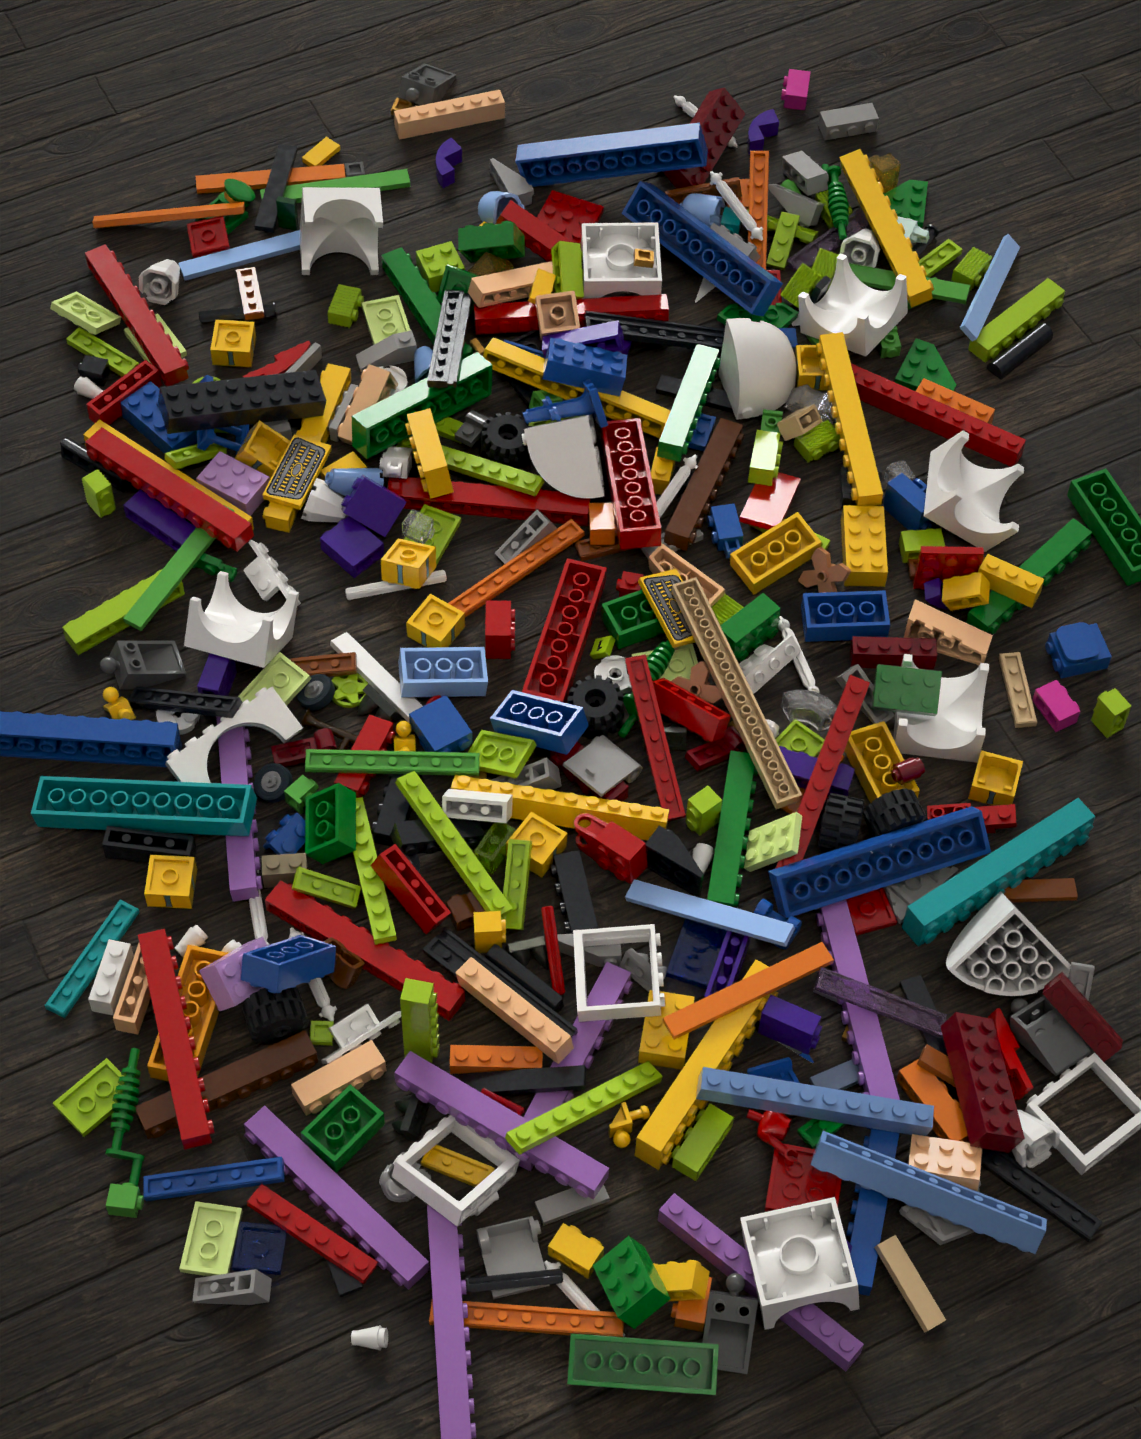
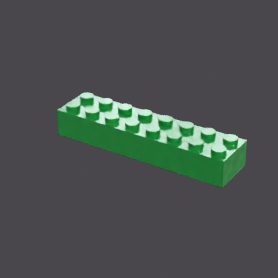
[352,352,492,459]

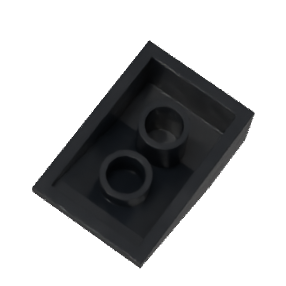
[646,826,704,898]

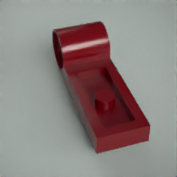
[685,726,746,771]
[271,728,337,767]

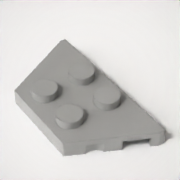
[883,866,959,924]
[899,1181,981,1245]

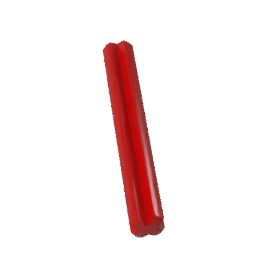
[541,906,565,995]

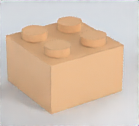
[535,291,580,340]

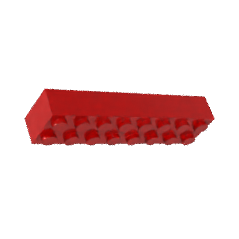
[601,418,661,550]
[522,558,607,703]

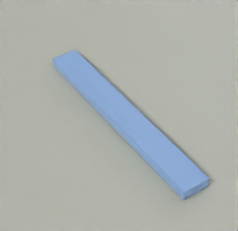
[178,230,300,281]
[960,234,1020,341]
[625,879,795,947]

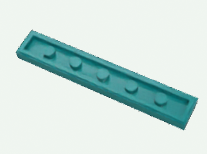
[45,900,140,1018]

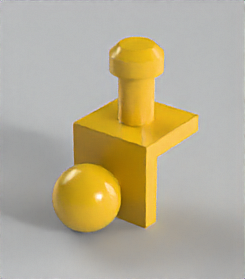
[103,687,136,720]
[394,721,416,752]
[608,1102,650,1148]

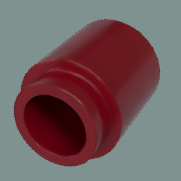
[891,757,925,785]

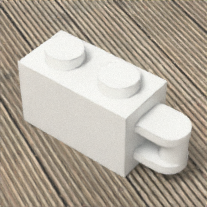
[380,446,413,479]

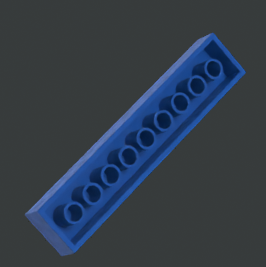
[515,122,708,187]
[622,181,783,316]
[0,711,182,767]
[768,806,991,918]

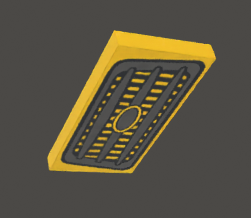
[262,434,332,510]
[638,569,695,648]

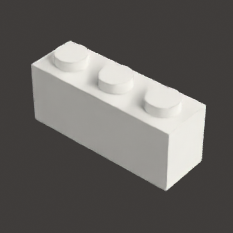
[442,789,513,823]
[88,939,134,1016]

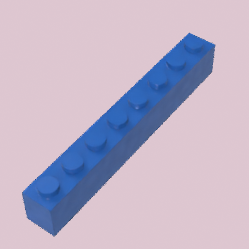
[846,1127,899,1296]

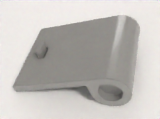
[563,735,642,797]
[476,1216,550,1299]

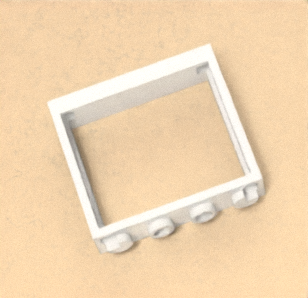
[573,924,665,1022]
[1025,1053,1141,1175]
[392,1115,520,1226]

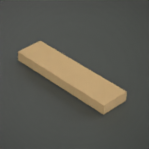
[999,652,1037,728]
[874,1235,946,1333]

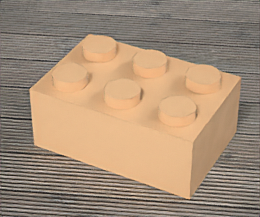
[908,1134,982,1191]

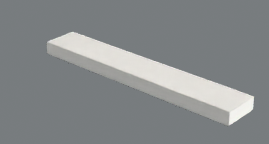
[330,632,423,723]

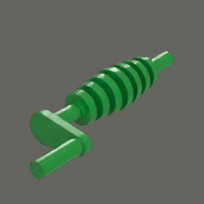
[821,164,849,240]
[618,640,675,738]
[105,1048,145,1187]

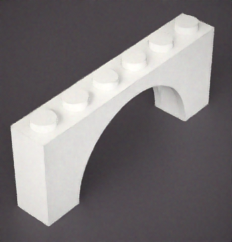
[165,687,303,783]

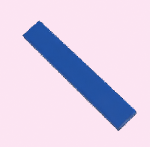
[143,1157,284,1201]

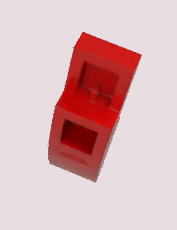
[243,341,311,378]
[927,803,1017,833]
[987,1008,1034,1100]

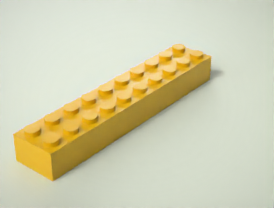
[635,960,778,1170]

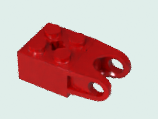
[574,813,647,884]

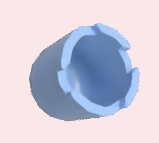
[478,191,525,224]
[679,193,725,227]

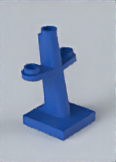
[522,379,608,428]

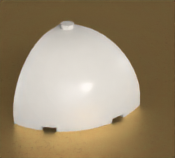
[718,318,797,420]
[522,414,605,498]
[946,891,1071,996]

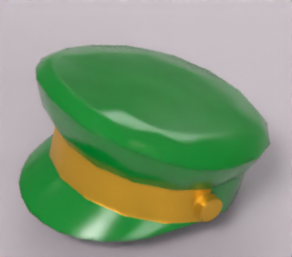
[218,179,256,207]

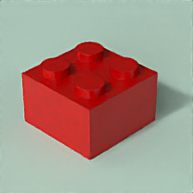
[485,601,515,659]

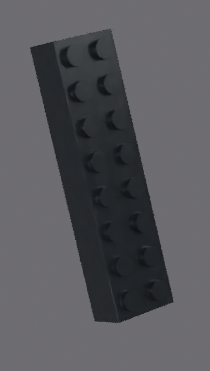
[158,370,327,434]

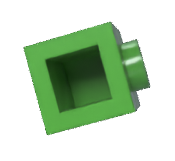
[106,1183,144,1218]

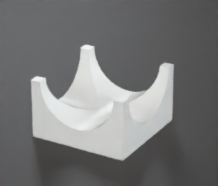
[300,187,383,275]
[581,223,662,299]
[798,254,908,356]
[924,431,1024,552]
[184,571,299,668]
[893,654,989,763]
[740,1197,859,1330]

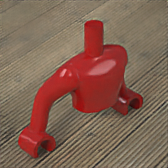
[747,1109,798,1167]

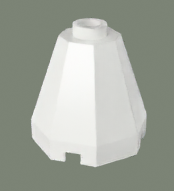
[839,229,880,268]
[139,259,180,305]
[301,478,348,523]
[1012,1110,1060,1168]

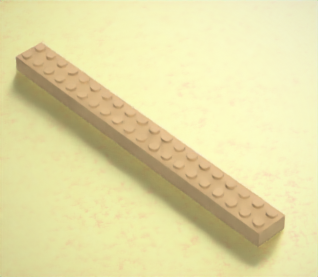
[672,577,802,809]

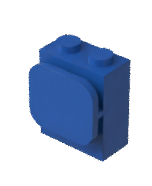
[883,473,932,530]
[1045,622,1112,678]
[409,695,473,752]

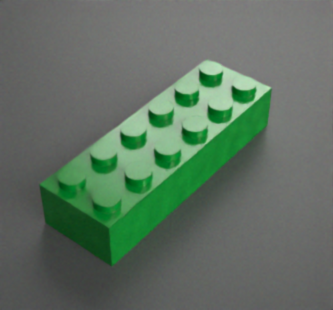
[1067,468,1141,586]
[567,1334,719,1395]

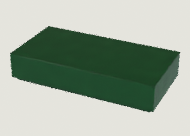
[276,196,299,231]

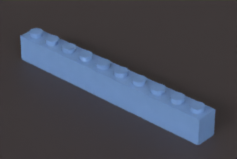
[696,1067,934,1136]
[811,1131,1047,1254]

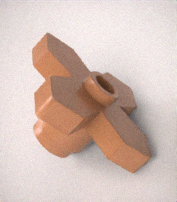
[798,547,851,593]
[671,661,723,704]

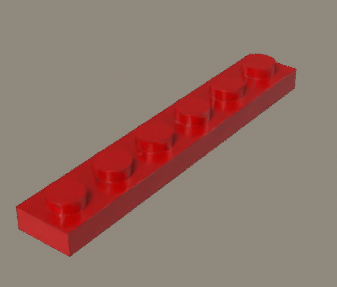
[247,1184,378,1284]

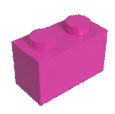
[781,69,811,110]
[1032,680,1080,732]

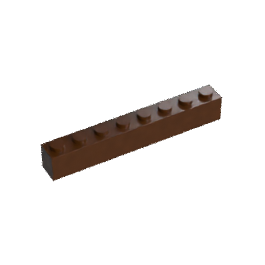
[664,418,745,551]
[135,1030,318,1139]

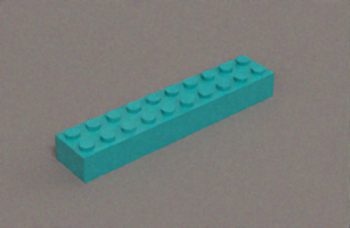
[31,776,257,836]
[902,798,1095,947]

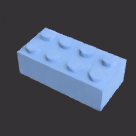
[398,647,488,697]

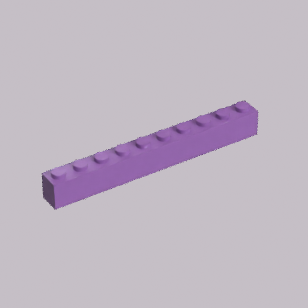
[216,709,263,901]
[816,900,900,1100]
[506,962,633,1171]
[394,1051,609,1200]
[244,1106,429,1290]
[658,1193,864,1372]
[427,1205,476,1439]

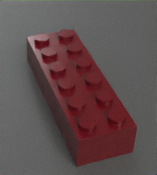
[662,87,745,189]
[940,1012,1025,1153]

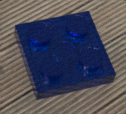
[232,1222,287,1275]

